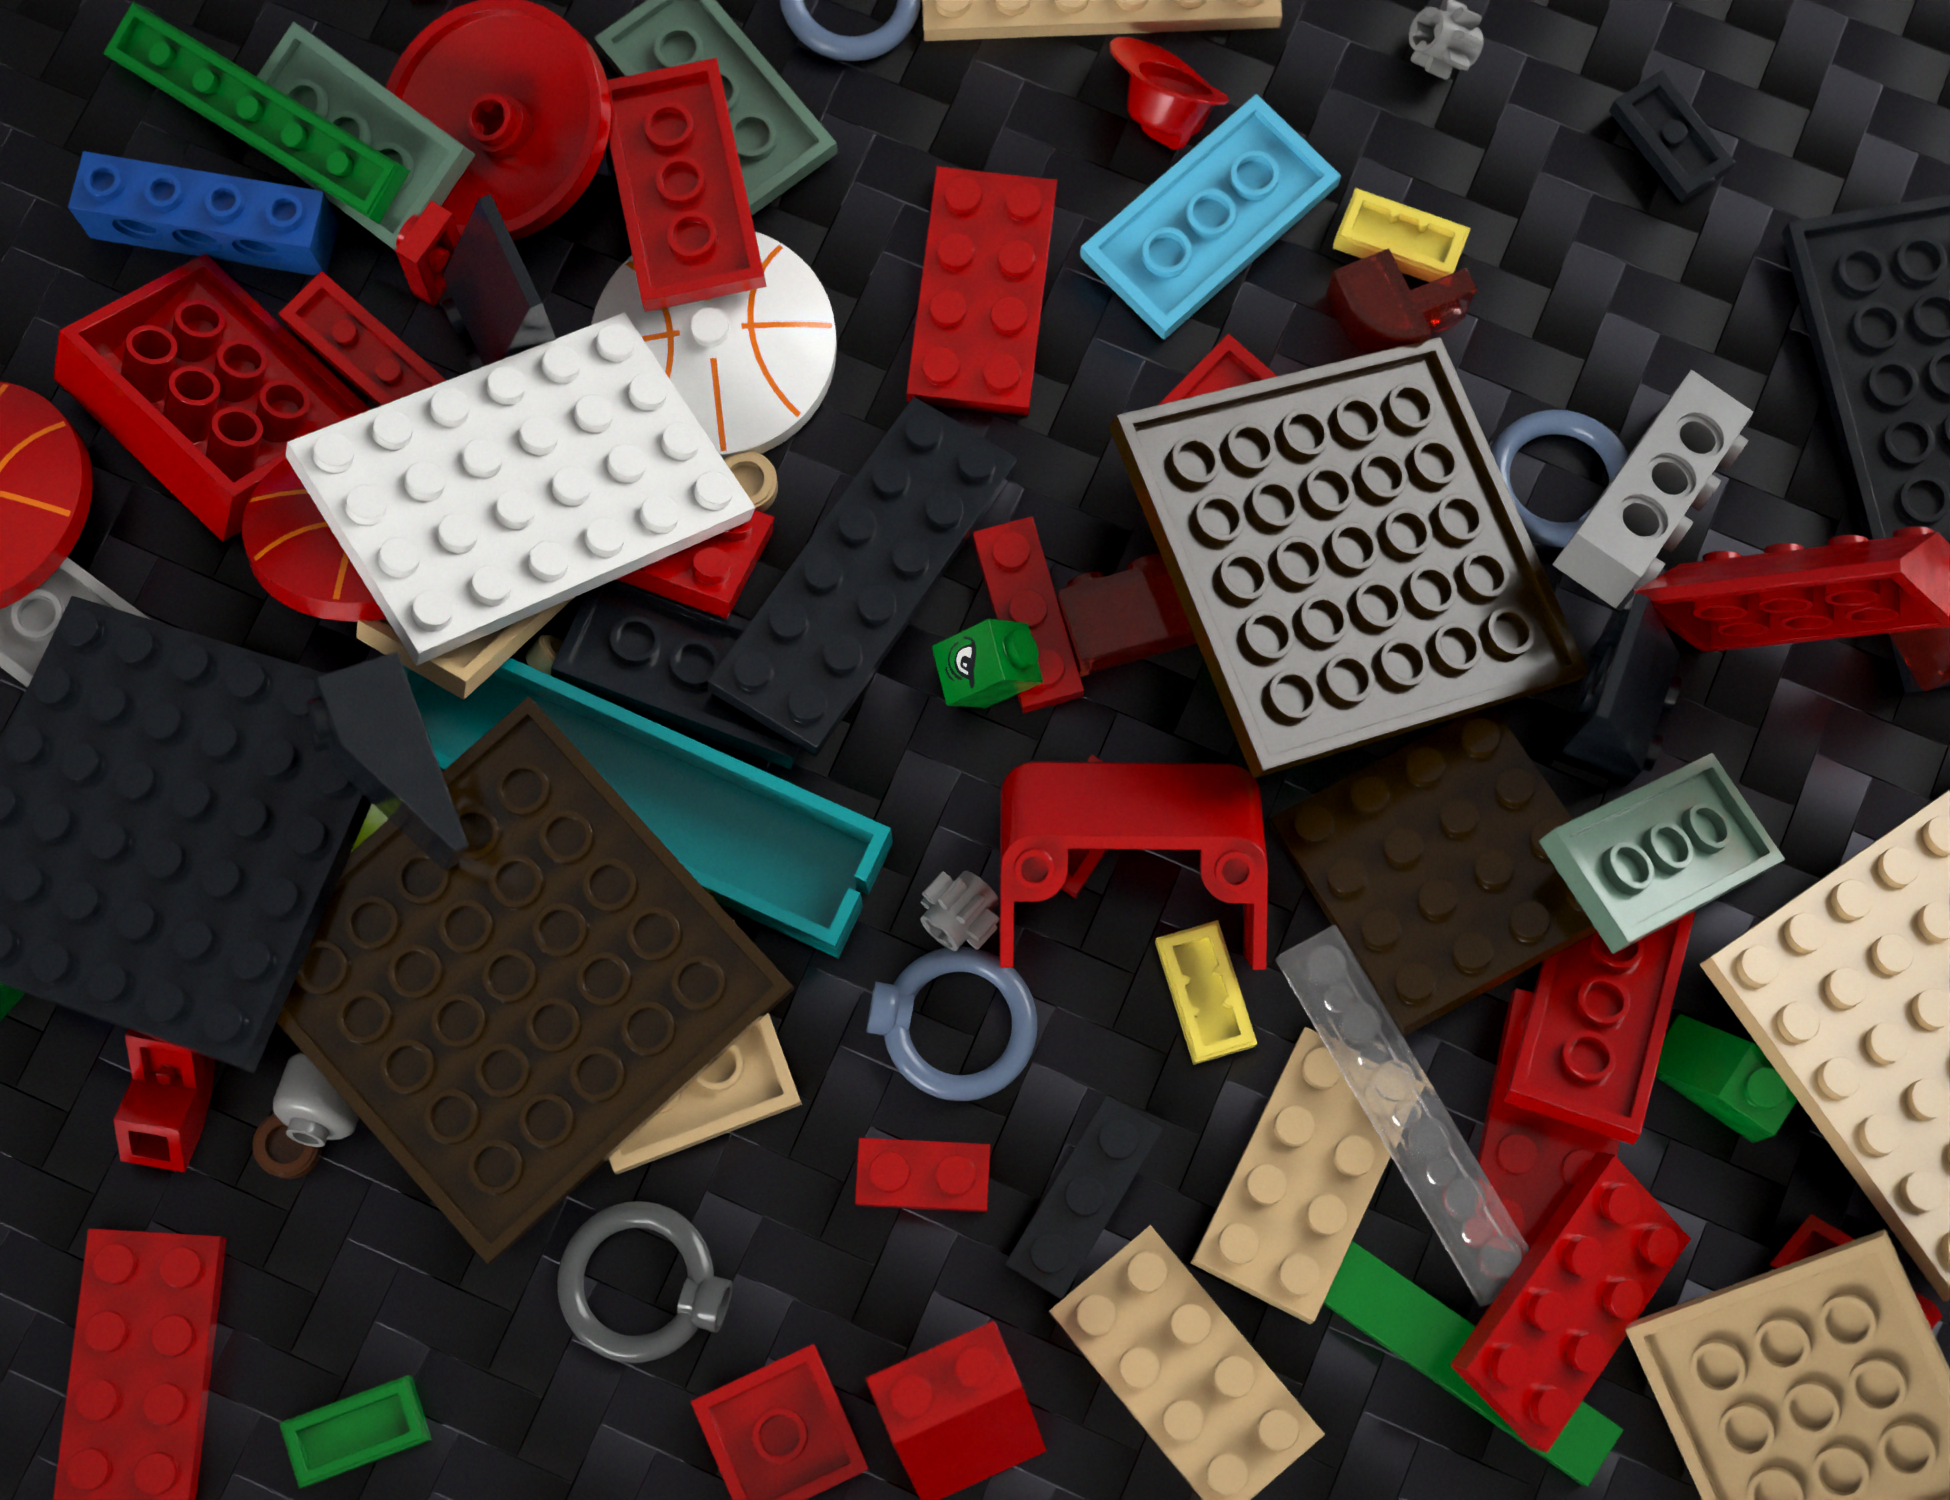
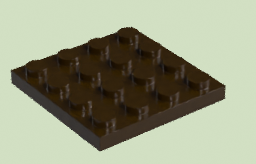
[1270,706,1598,1037]

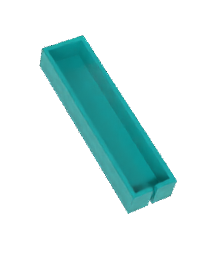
[402,658,893,959]

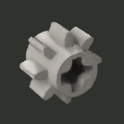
[1409,0,1483,80]
[920,871,1000,951]

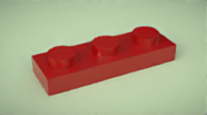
[278,271,447,407]
[972,516,1084,713]

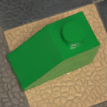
[1655,1014,1797,1143]

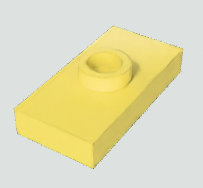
[1333,188,1471,289]
[1155,920,1257,1065]

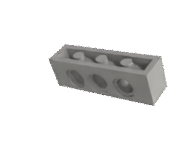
[1552,369,1754,609]

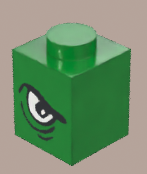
[932,619,1043,708]

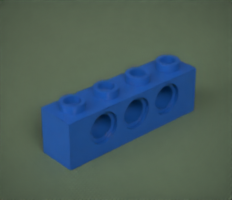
[68,151,340,276]

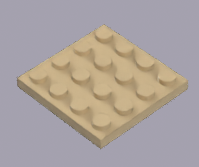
[1625,1229,1950,1500]

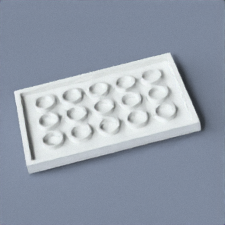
[285,312,756,666]

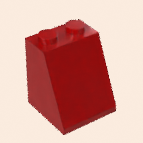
[866,1321,1047,1500]

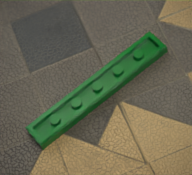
[103,2,410,224]
[1323,1241,1624,1486]

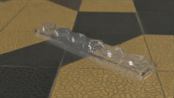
[1275,924,1530,1307]

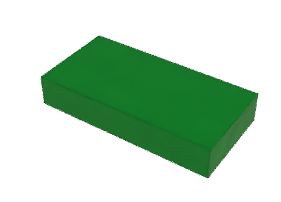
[279,1375,432,1488]

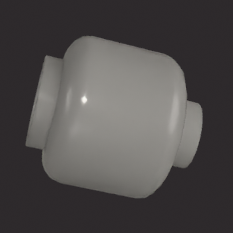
[273,1051,359,1147]

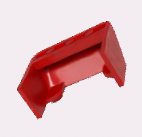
[999,761,1268,970]

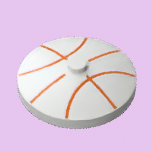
[591,232,837,459]

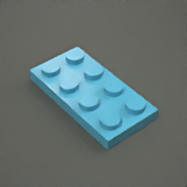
[1080,94,1341,340]

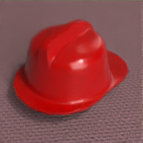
[1109,37,1229,150]

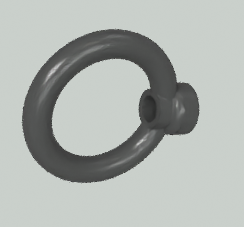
[557,1201,732,1363]

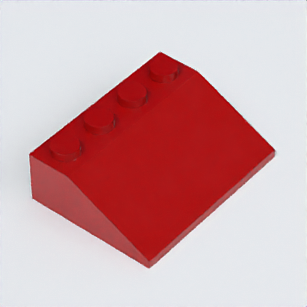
[53,253,371,542]
[1634,527,1950,653]

